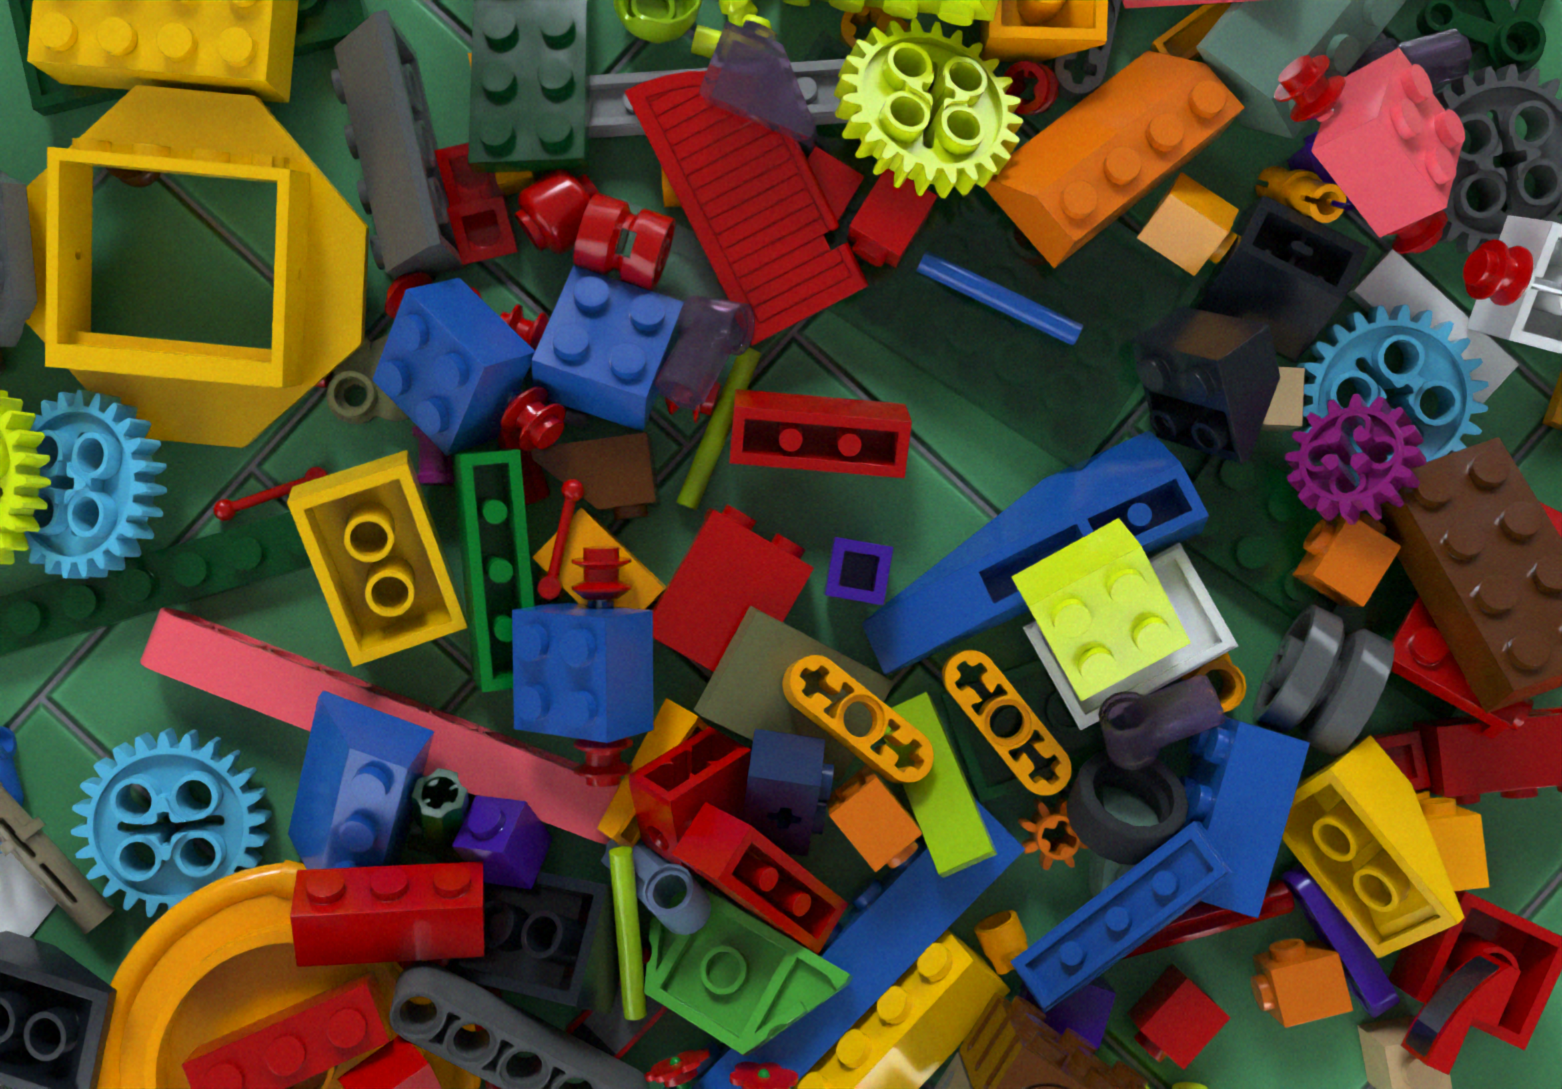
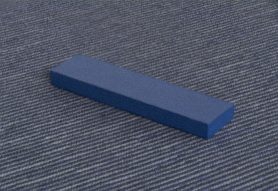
[1010,821,1238,1013]

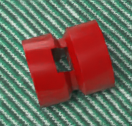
[573,192,676,292]

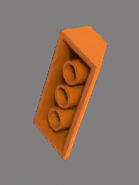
[984,50,1245,269]

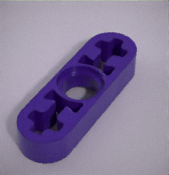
[1281,862,1400,1018]

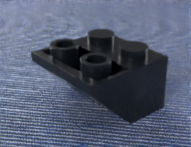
[1194,195,1370,363]
[1131,306,1280,464]

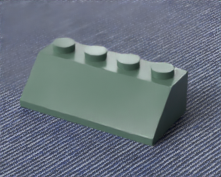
[1196,0,1407,139]

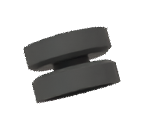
[1253,605,1395,757]

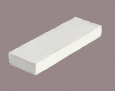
[1347,249,1519,404]

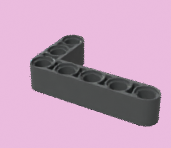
[389,961,650,1089]

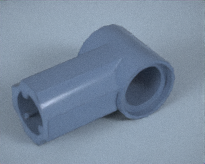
[601,837,711,935]

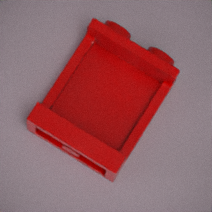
[649,504,814,672]

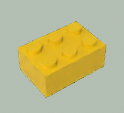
[287,450,468,667]

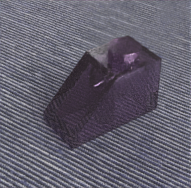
[699,20,818,147]

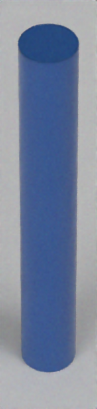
[916,250,1083,346]

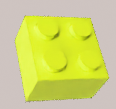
[1011,518,1191,701]

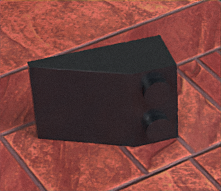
[445,872,639,1015]
[0,931,117,1089]

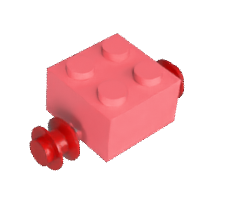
[1274,48,1465,254]

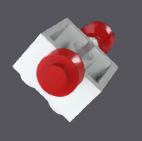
[1463,215,1562,354]

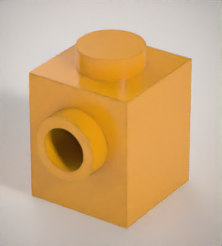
[1137,172,1239,276]

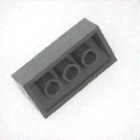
[331,10,466,280]

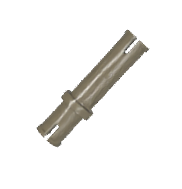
[0,781,116,935]

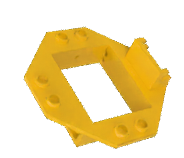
[25,85,369,448]

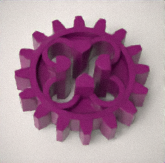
[1285,394,1426,525]

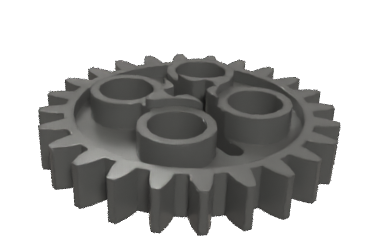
[1433,64,1562,253]

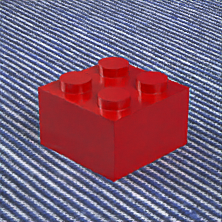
[1388,890,1562,1051]

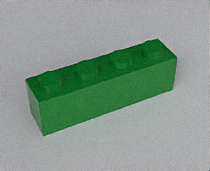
[451,448,534,693]

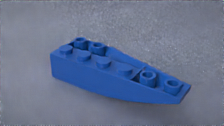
[861,430,1209,676]

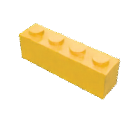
[791,929,1011,1089]

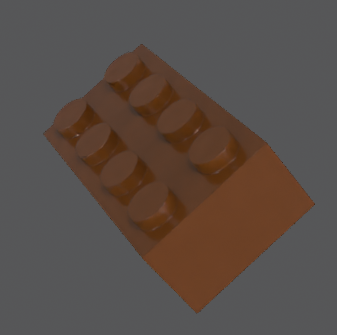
[1377,437,1562,714]

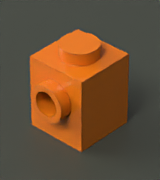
[1293,513,1401,607]
[1250,939,1354,1028]

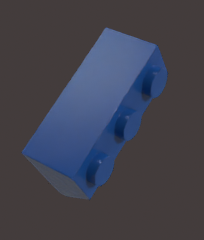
[288,690,434,870]

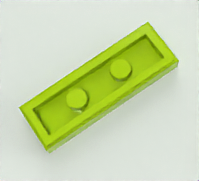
[883,692,997,878]

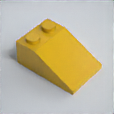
[1282,735,1464,958]

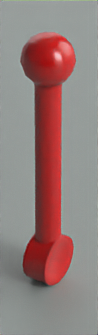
[213,467,329,521]
[538,479,584,599]

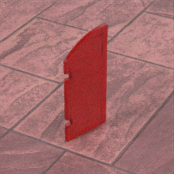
[624,71,869,346]

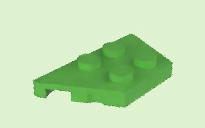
[644,888,853,1056]

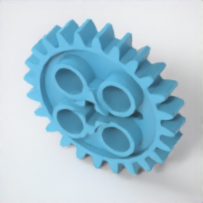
[1296,304,1489,487]
[24,390,167,579]
[71,728,272,917]

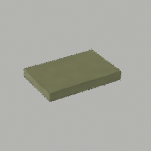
[694,605,894,782]

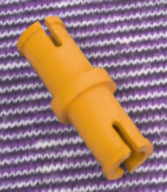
[1255,166,1347,223]

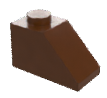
[531,432,660,521]

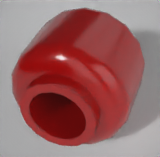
[514,169,599,255]

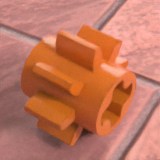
[1017,796,1089,870]

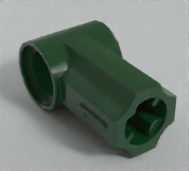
[408,768,470,862]

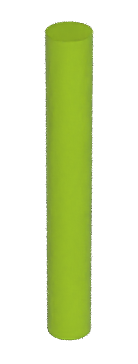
[676,345,761,511]
[609,846,647,1021]

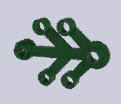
[1416,0,1546,74]

